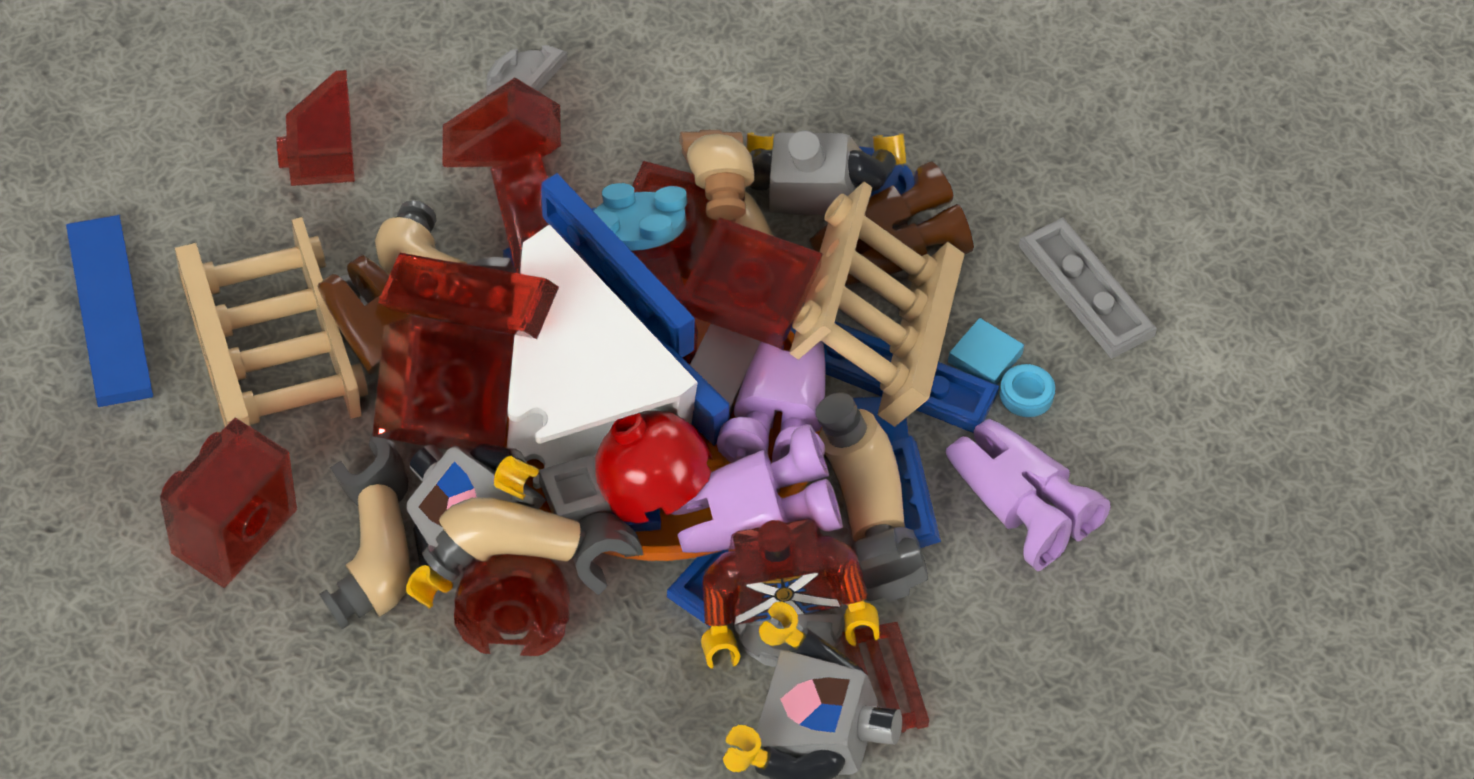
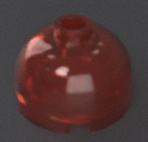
[454,554,570,656]

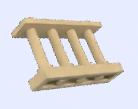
[790,182,964,427]
[175,217,368,449]

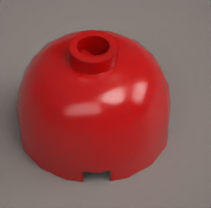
[595,410,713,523]

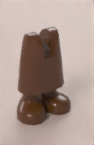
[809,161,974,286]
[317,255,473,421]

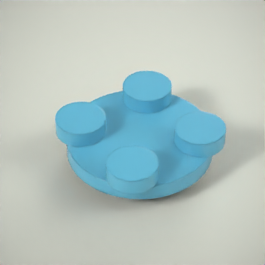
[594,183,687,251]

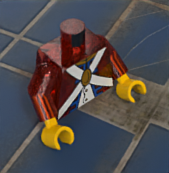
[701,519,880,669]

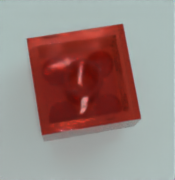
[372,315,514,450]
[159,417,297,588]

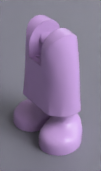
[717,326,825,463]
[946,419,1110,571]
[671,424,842,553]

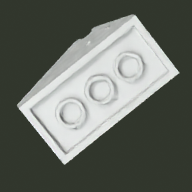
[507,224,698,489]

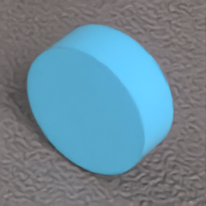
[999,364,1055,417]

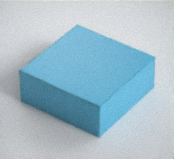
[948,318,1024,385]

